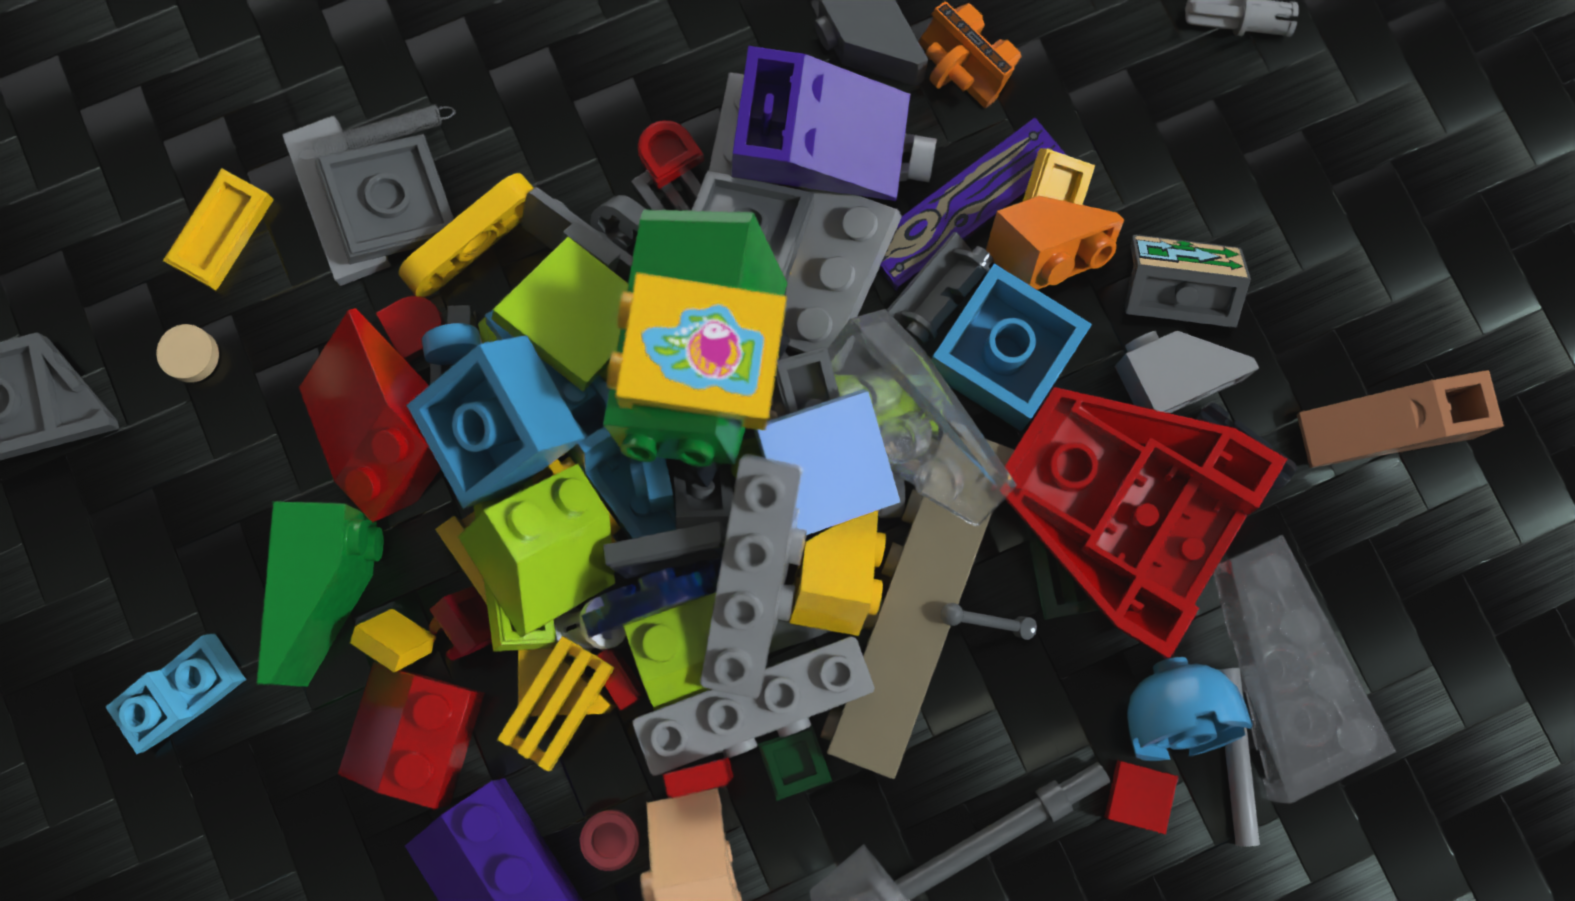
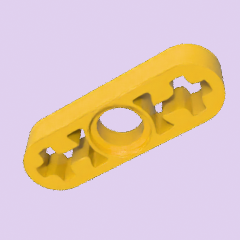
[398,173,534,297]

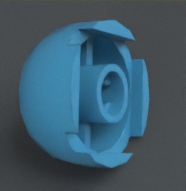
[1127,657,1253,761]

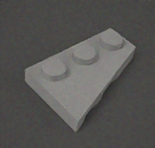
[782,187,902,367]

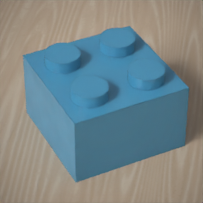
[927,263,1092,431]
[407,335,584,509]

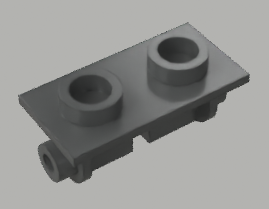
[884,232,993,351]

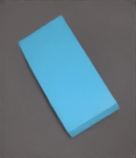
[106,634,246,754]

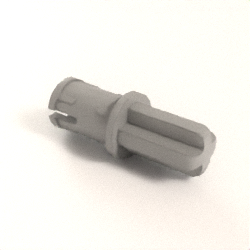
[1185,0,1299,38]

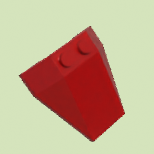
[993,387,1287,659]

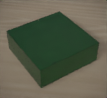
[758,725,832,800]

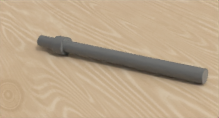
[862,762,1110,901]

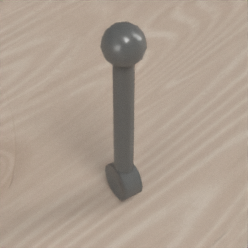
[940,603,1037,640]

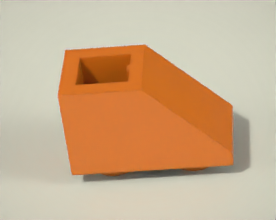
[986,196,1124,290]

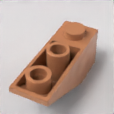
[1297,370,1504,468]

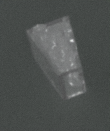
[1214,535,1396,804]

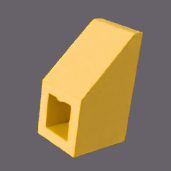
[789,510,886,636]

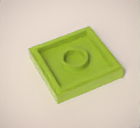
[491,237,628,392]

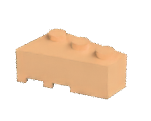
[641,788,742,901]

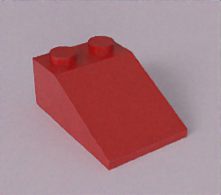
[299,308,441,523]

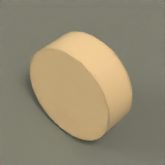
[156,324,219,383]

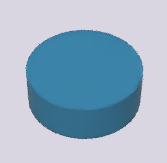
[421,323,481,365]

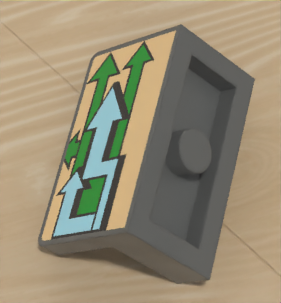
[1124,235,1251,328]

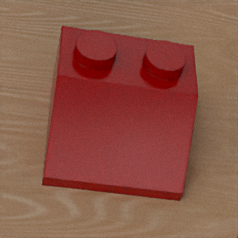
[338,662,485,809]

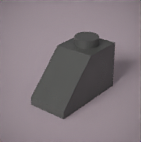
[814,0,928,86]

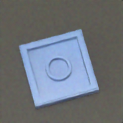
[754,389,900,535]

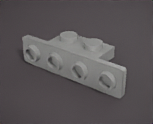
[701,454,807,698]
[633,637,875,775]

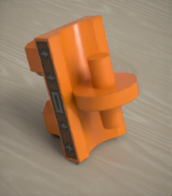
[918,1,1021,108]

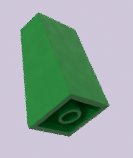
[603,210,787,467]

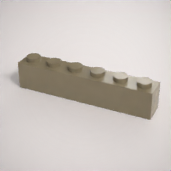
[820,426,1014,779]

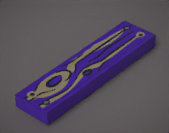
[878,118,1066,292]

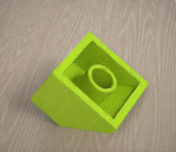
[458,464,615,638]
[623,592,766,711]

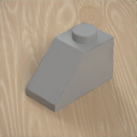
[1115,331,1259,413]

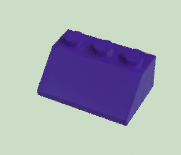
[405,778,583,901]

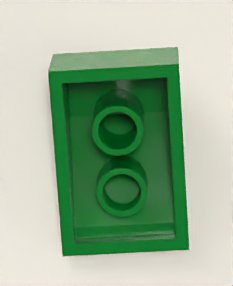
[257,502,384,687]

